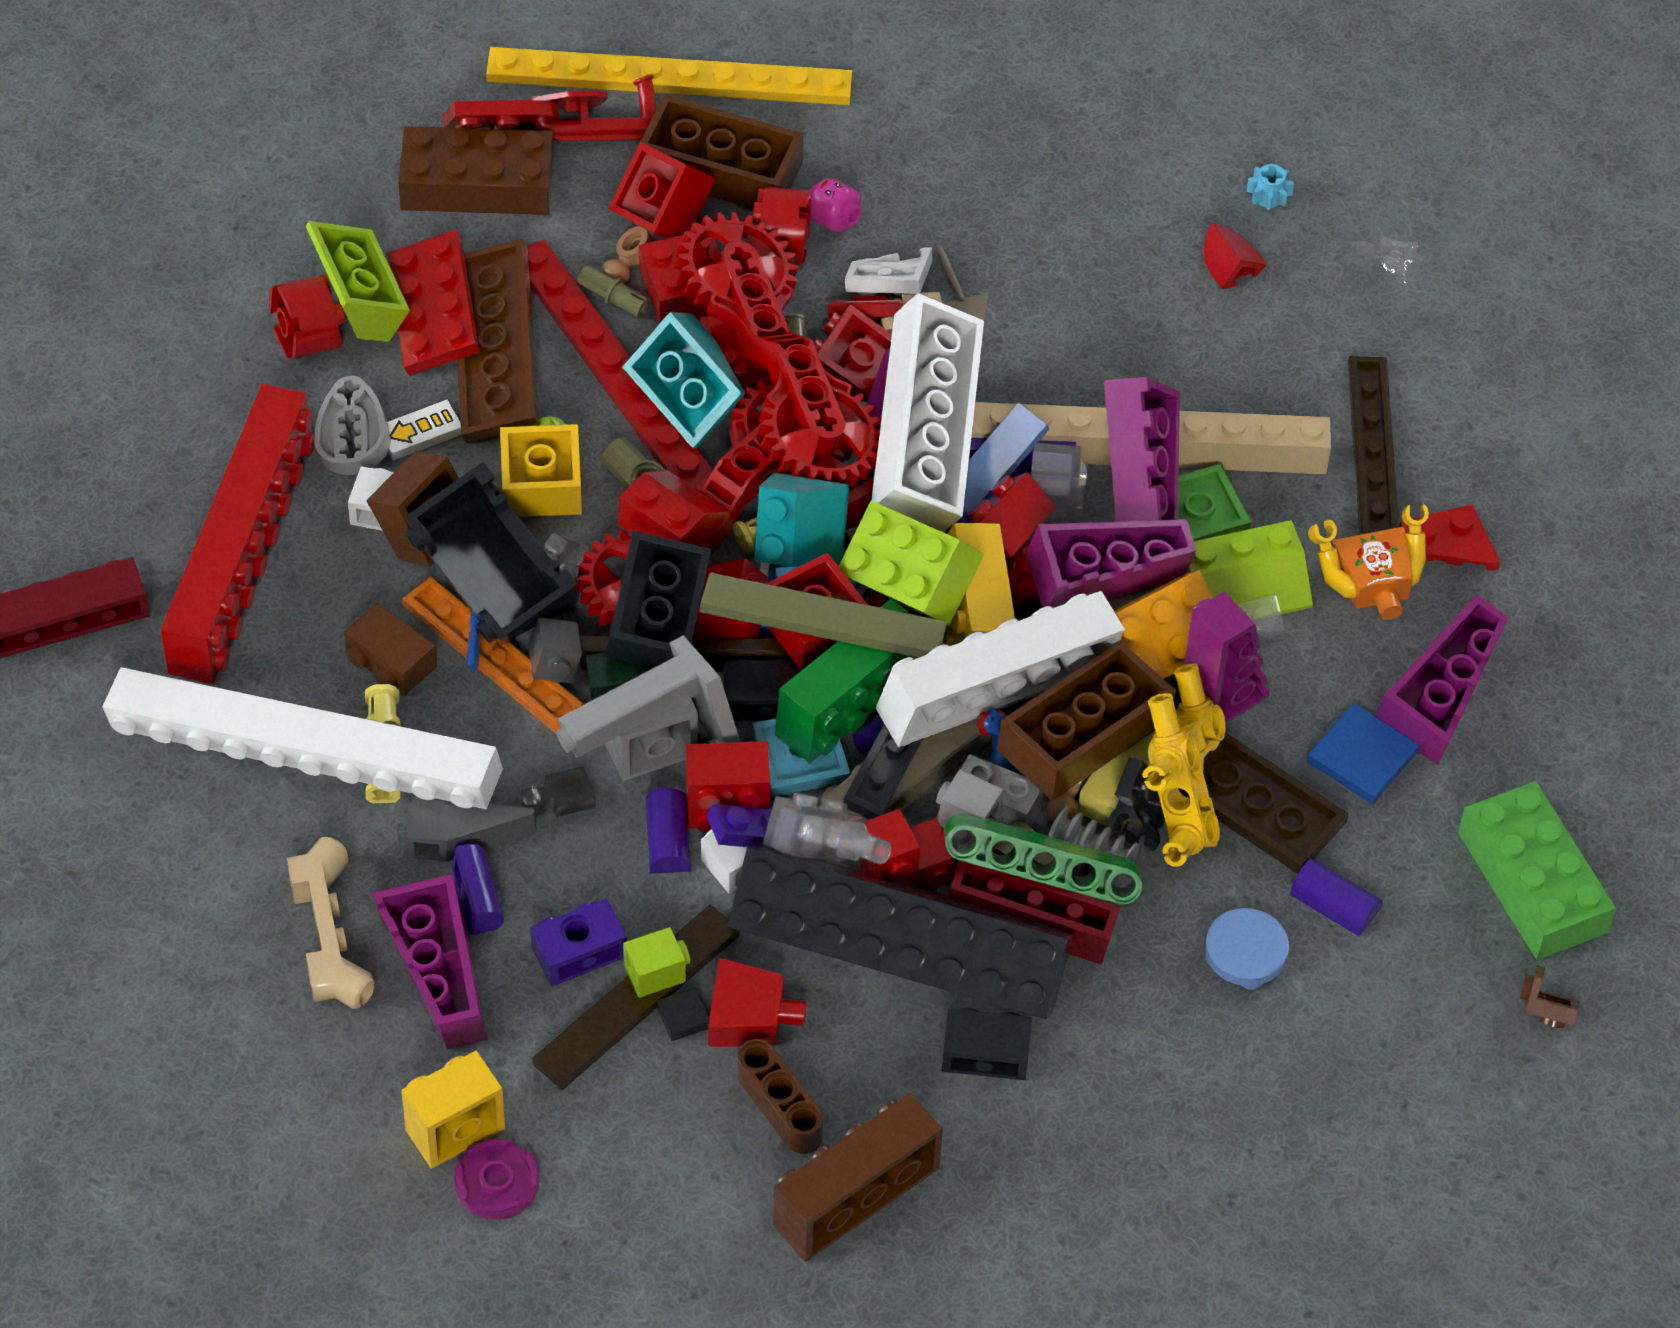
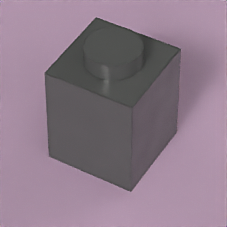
[529,617,582,684]

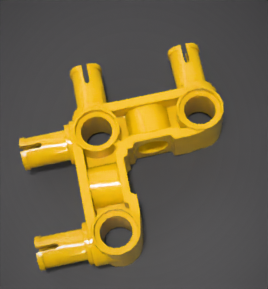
[1143,664,1226,867]

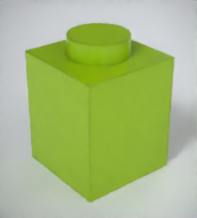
[623,927,690,998]

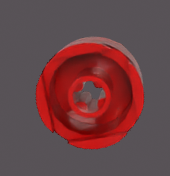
[753,187,811,265]
[269,274,345,359]

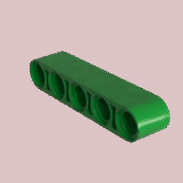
[944,813,1142,904]

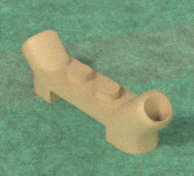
[287,837,374,1009]

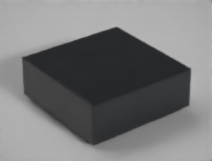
[657,988,709,1041]

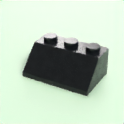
[604,531,711,666]

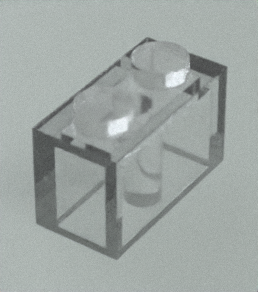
[1031,443,1087,523]

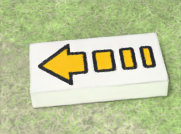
[388,400,461,461]

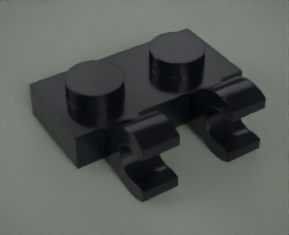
[1108,757,1165,851]

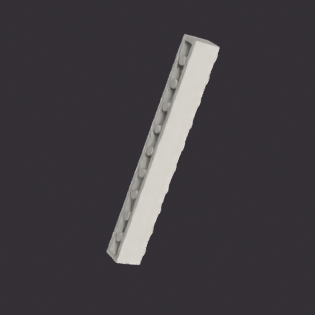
[103,667,503,809]

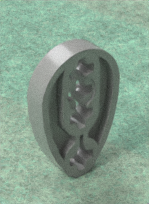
[314,376,391,475]

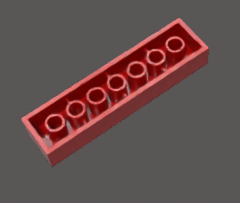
[161,383,315,684]

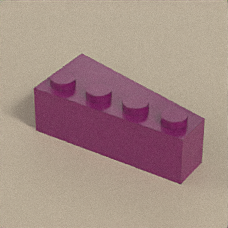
[1104,377,1180,522]
[1026,519,1197,608]
[1179,591,1270,723]
[1375,594,1508,765]
[371,874,488,1049]

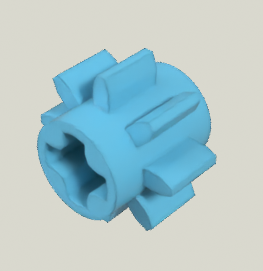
[1246,164,1294,210]

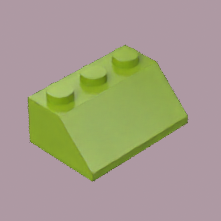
[306,221,410,342]
[1186,520,1313,621]

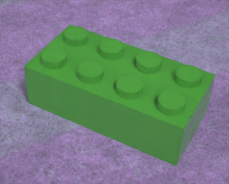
[1458,781,1616,960]

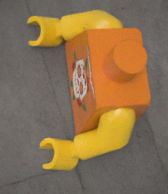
[1308,504,1429,620]

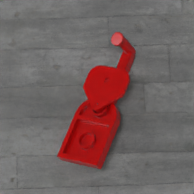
[443,74,656,142]

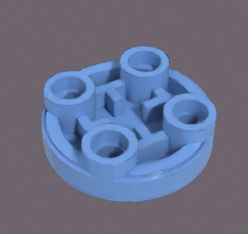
[1205,908,1289,990]

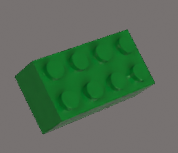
[775,598,917,764]

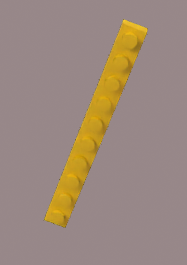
[486,47,852,105]

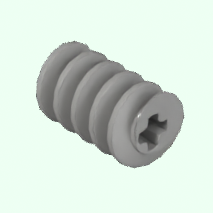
[1048,806,1140,885]

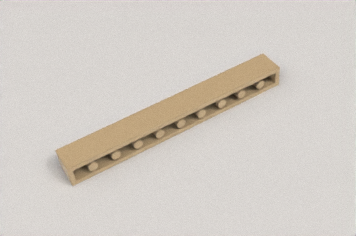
[971,402,1331,474]

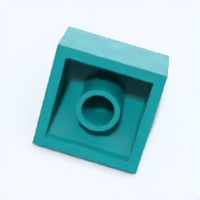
[754,473,849,567]

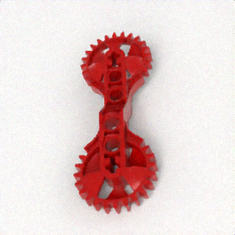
[674,212,881,487]
[578,379,852,627]

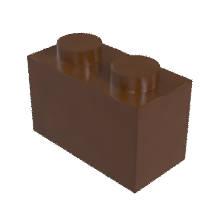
[344,603,437,696]

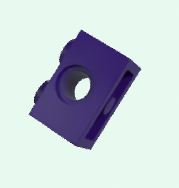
[530,898,627,987]

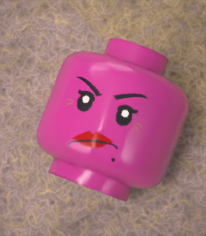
[810,178,862,233]

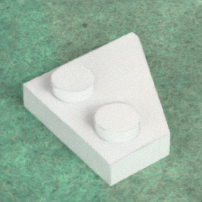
[845,247,933,297]

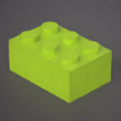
[838,500,984,626]

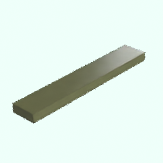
[700,573,947,658]

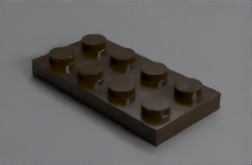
[1178,732,1349,874]

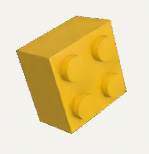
[500,424,582,517]
[401,1050,505,1169]

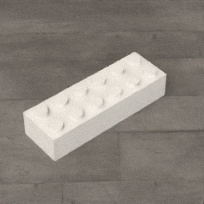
[872,293,984,532]
[876,591,1125,747]

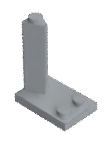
[556,635,740,758]

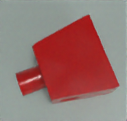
[708,958,807,1047]

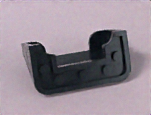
[405,462,579,646]

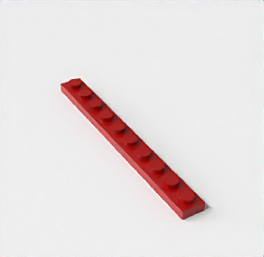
[527,239,713,491]

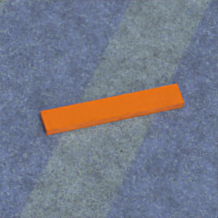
[402,576,585,734]

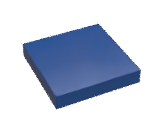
[1307,703,1420,805]

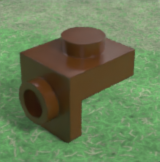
[1520,965,1580,1028]

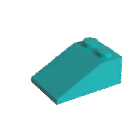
[623,312,745,449]

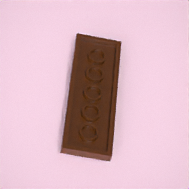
[457,238,540,444]

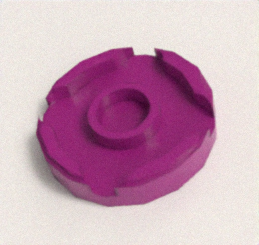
[454,1139,539,1219]

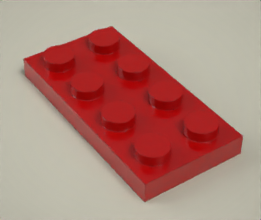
[387,230,480,376]

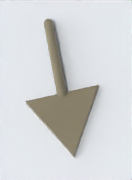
[936,245,988,320]

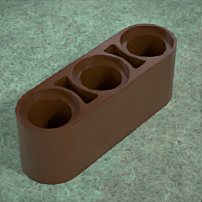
[738,1039,823,1154]

